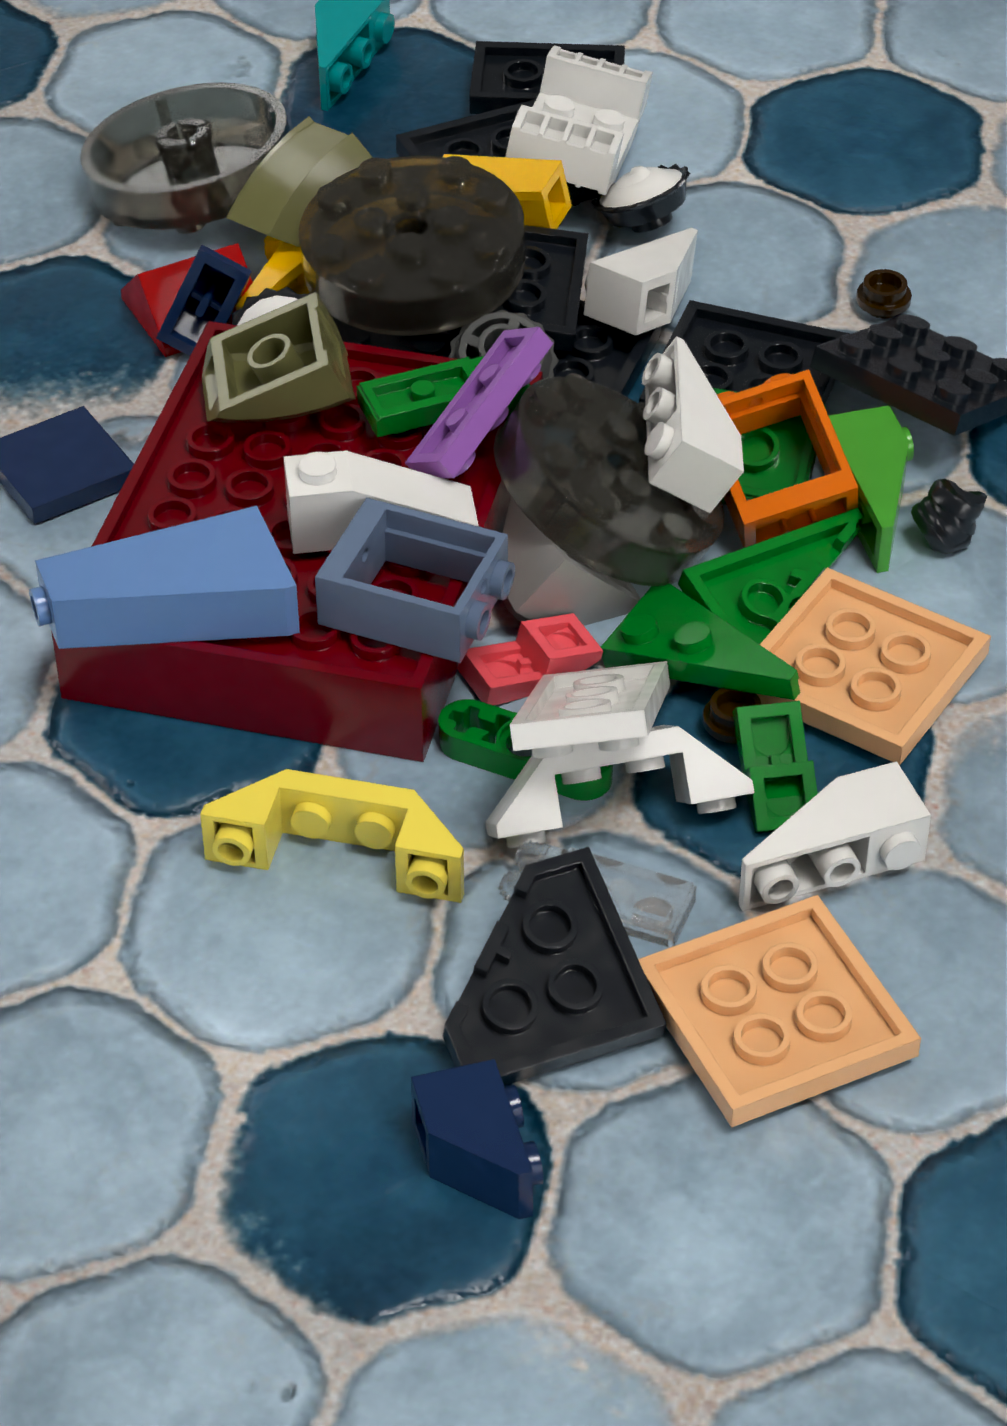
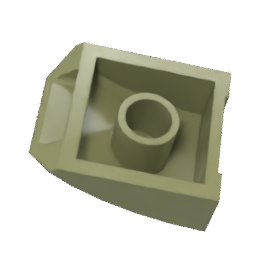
[226,116,382,249]
[202,292,356,424]

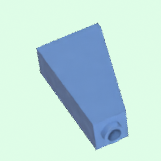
[29,506,300,649]

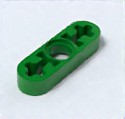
[438,699,613,801]

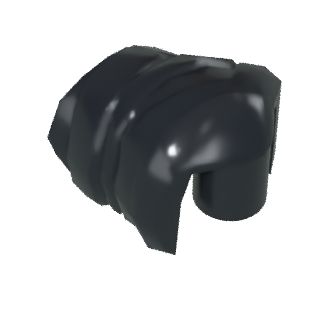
[911,479,987,553]

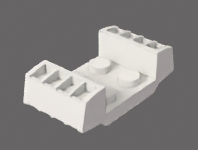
[505,45,653,195]

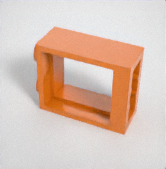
[717,369,858,548]

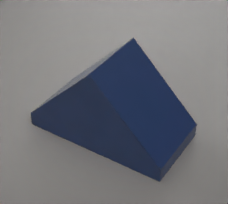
[156,245,252,356]

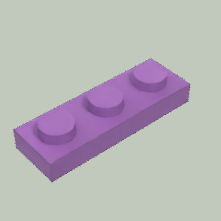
[405,327,554,479]

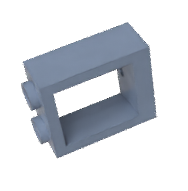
[315,498,515,663]

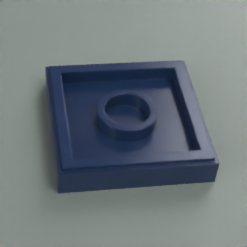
[0,406,134,525]

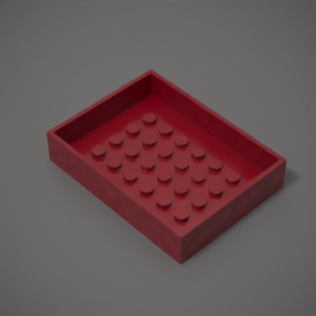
[51,321,543,762]

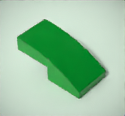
[733,701,818,833]

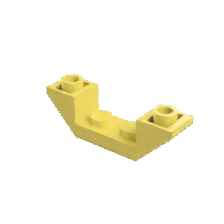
[200,769,464,903]

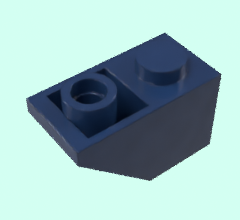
[411,1059,543,1219]

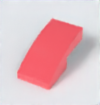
[457,613,603,706]

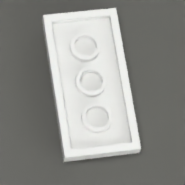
[510,661,670,758]

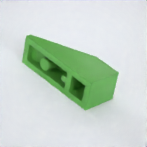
[828,405,914,573]

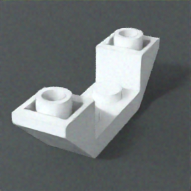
[485,725,754,848]

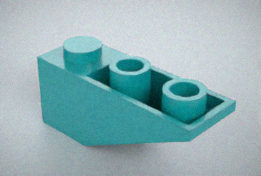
[315,0,395,111]

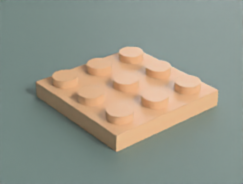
[757,567,991,765]
[638,895,921,1128]

